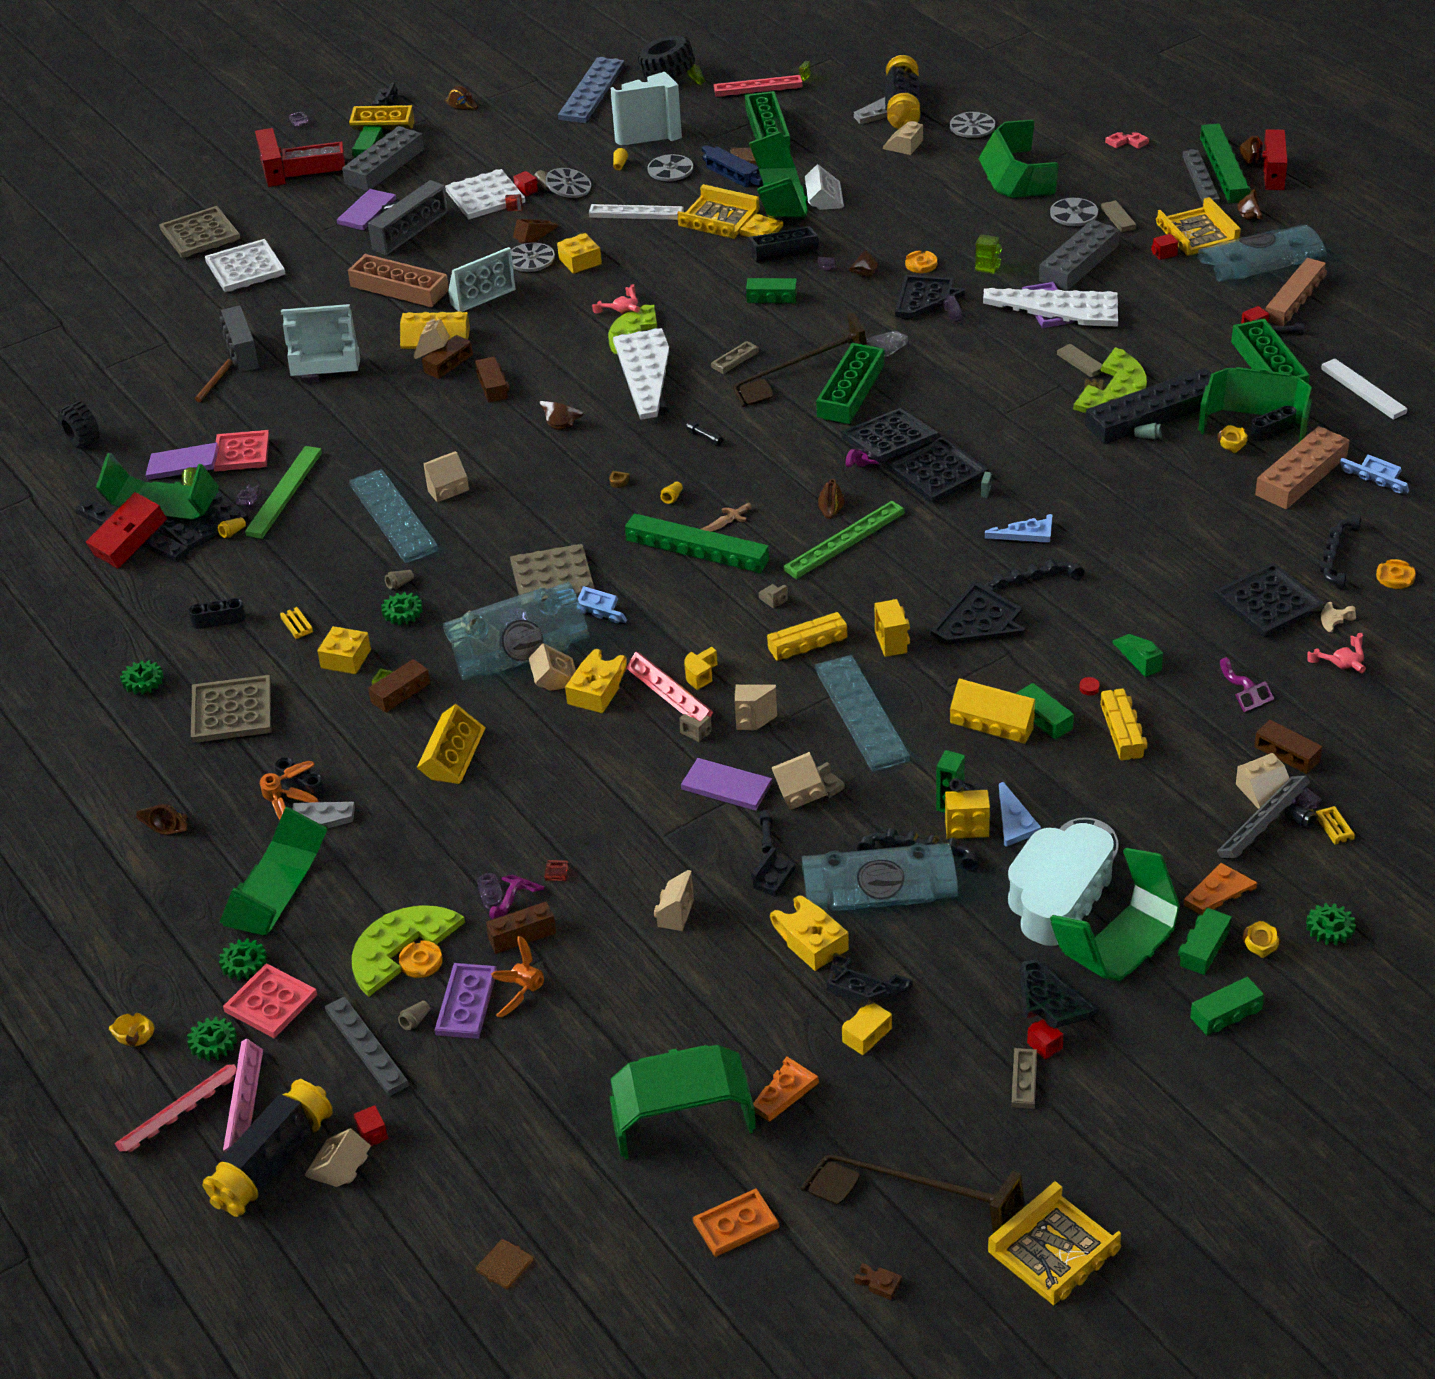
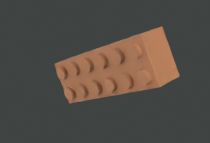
[348,254,449,307]
[1255,426,1349,509]

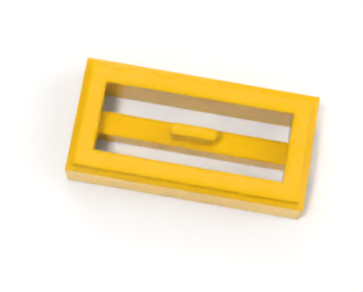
[280,607,313,639]
[1316,806,1355,845]

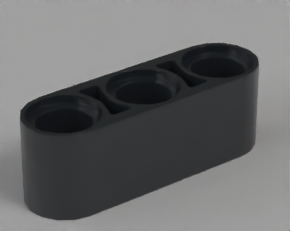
[1251,406,1297,441]
[188,598,246,629]
[274,757,325,799]

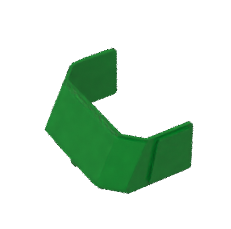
[978,120,1059,198]
[749,132,808,220]
[1198,367,1312,442]
[96,453,219,520]
[220,807,328,935]
[1050,848,1180,981]
[609,1045,756,1160]

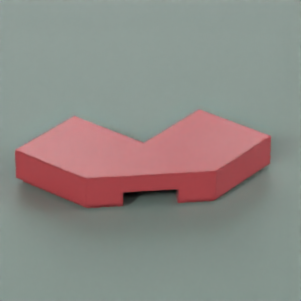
[1105,132,1149,149]

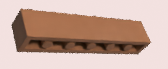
[1266,258,1327,326]

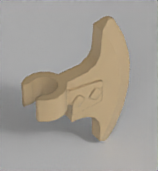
[1321,602,1356,633]

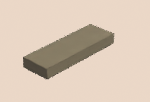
[1101,200,1136,232]
[711,341,759,374]
[1057,344,1102,377]
[1011,1048,1037,1109]

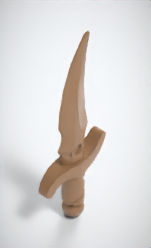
[702,503,752,532]

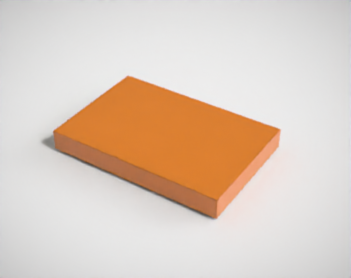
[693,1188,779,1257]

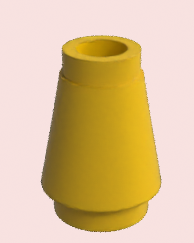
[613,148,628,170]
[660,482,683,504]
[218,517,246,538]

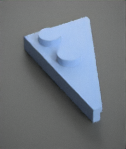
[985,514,1052,542]
[999,782,1041,847]

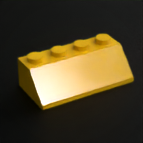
[349,105,414,130]
[400,312,470,349]
[950,679,1035,744]
[417,704,486,784]

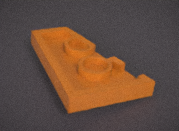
[1183,863,1257,915]
[753,1056,819,1122]

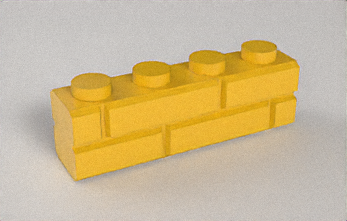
[767,612,847,661]
[1100,689,1147,760]

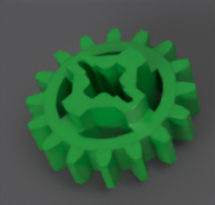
[381,592,423,625]
[120,660,164,695]
[1306,903,1356,945]
[219,938,267,981]
[187,1017,237,1061]

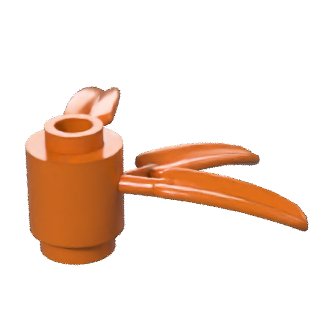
[260,761,318,820]
[491,936,544,1017]

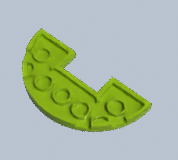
[608,305,657,355]
[1073,347,1147,413]
[352,906,465,997]

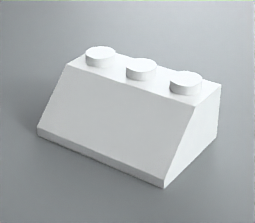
[805,164,844,210]

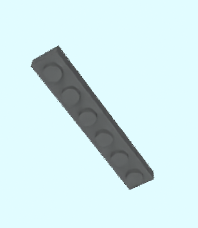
[1182,149,1220,204]
[1217,776,1310,859]
[325,996,409,1097]

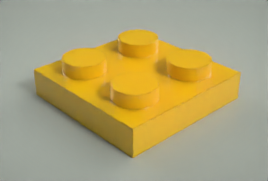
[740,214,783,237]

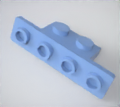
[1340,455,1409,494]
[555,586,627,624]

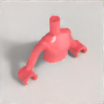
[592,284,640,314]
[1307,633,1366,673]

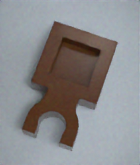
[854,1263,902,1300]

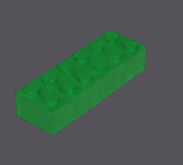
[745,91,790,151]
[1231,319,1310,384]
[816,343,884,424]

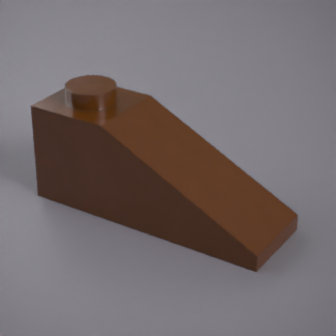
[513,219,558,244]

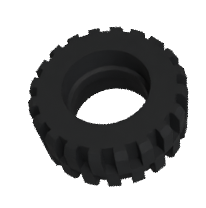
[637,34,695,79]

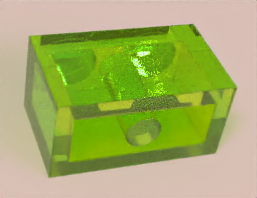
[975,234,1001,274]

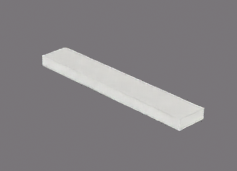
[589,204,684,220]
[1321,358,1407,420]

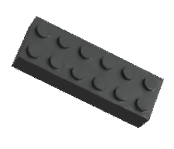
[342,126,424,191]
[368,180,448,255]
[1039,220,1120,291]

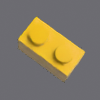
[842,1003,892,1055]

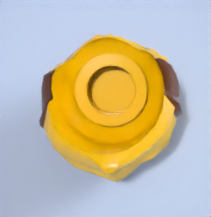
[1218,425,1249,453]
[1243,921,1281,958]
[109,1012,154,1047]

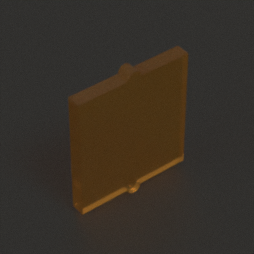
[730,148,756,163]
[475,1239,533,1290]

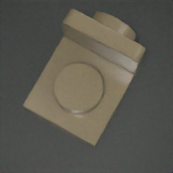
[759,584,788,609]
[680,714,712,742]
[817,762,845,798]

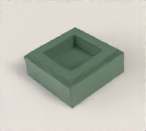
[981,472,992,498]

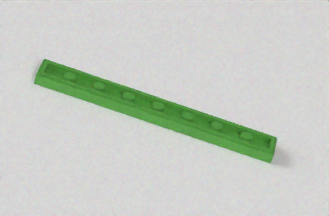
[245,446,322,539]
[784,501,905,579]

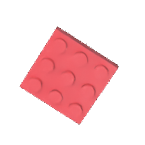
[214,430,270,471]
[223,963,317,1039]

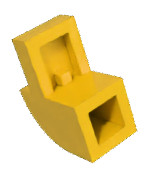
[684,647,718,690]

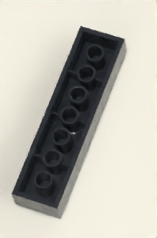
[1085,367,1212,444]

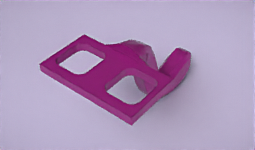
[845,449,878,468]
[1220,657,1274,712]
[489,874,545,920]

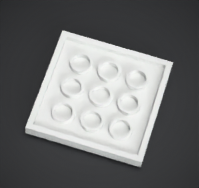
[445,169,525,220]
[205,239,285,292]

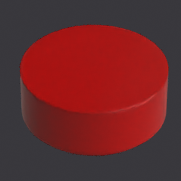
[1079,677,1100,696]

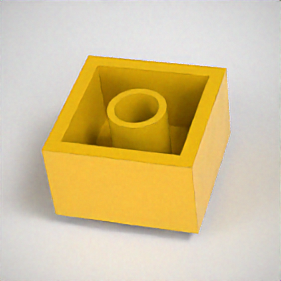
[557,233,602,274]
[875,599,910,657]
[317,626,371,674]
[945,790,990,839]

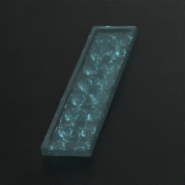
[349,469,439,563]
[815,655,910,772]

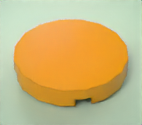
[905,251,937,273]
[1376,559,1416,589]
[399,941,443,978]

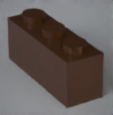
[422,335,473,379]
[475,356,510,402]
[368,659,430,713]
[1254,720,1322,774]
[486,901,556,954]

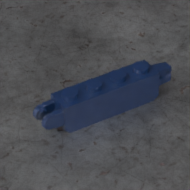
[702,145,763,187]

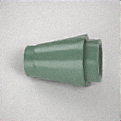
[1135,423,1162,440]

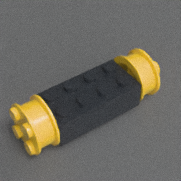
[885,55,920,129]
[202,1079,333,1217]

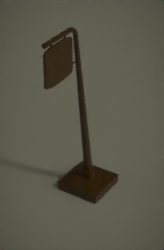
[733,312,867,407]
[800,1155,1025,1233]

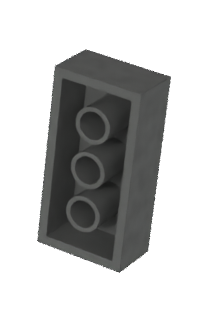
[219,306,259,372]

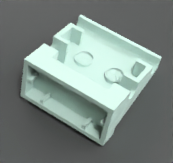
[610,72,682,145]
[281,304,360,376]

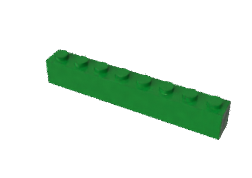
[1200,124,1251,203]
[625,513,769,573]

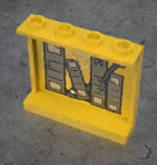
[677,184,759,239]
[1156,197,1241,256]
[988,1181,1121,1305]

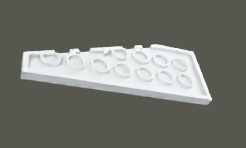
[983,288,1118,326]
[613,328,669,420]

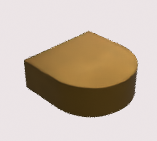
[609,471,630,488]

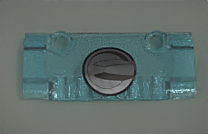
[1198,224,1326,282]
[443,582,589,680]
[801,843,958,911]

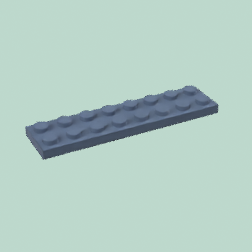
[558,57,625,123]

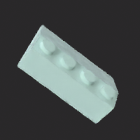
[448,247,516,312]

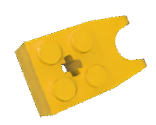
[565,649,627,713]
[770,895,849,971]

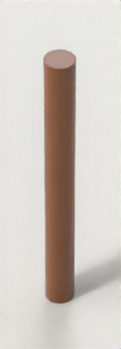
[195,359,233,402]

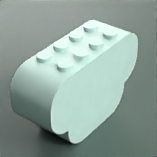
[1008,823,1113,946]

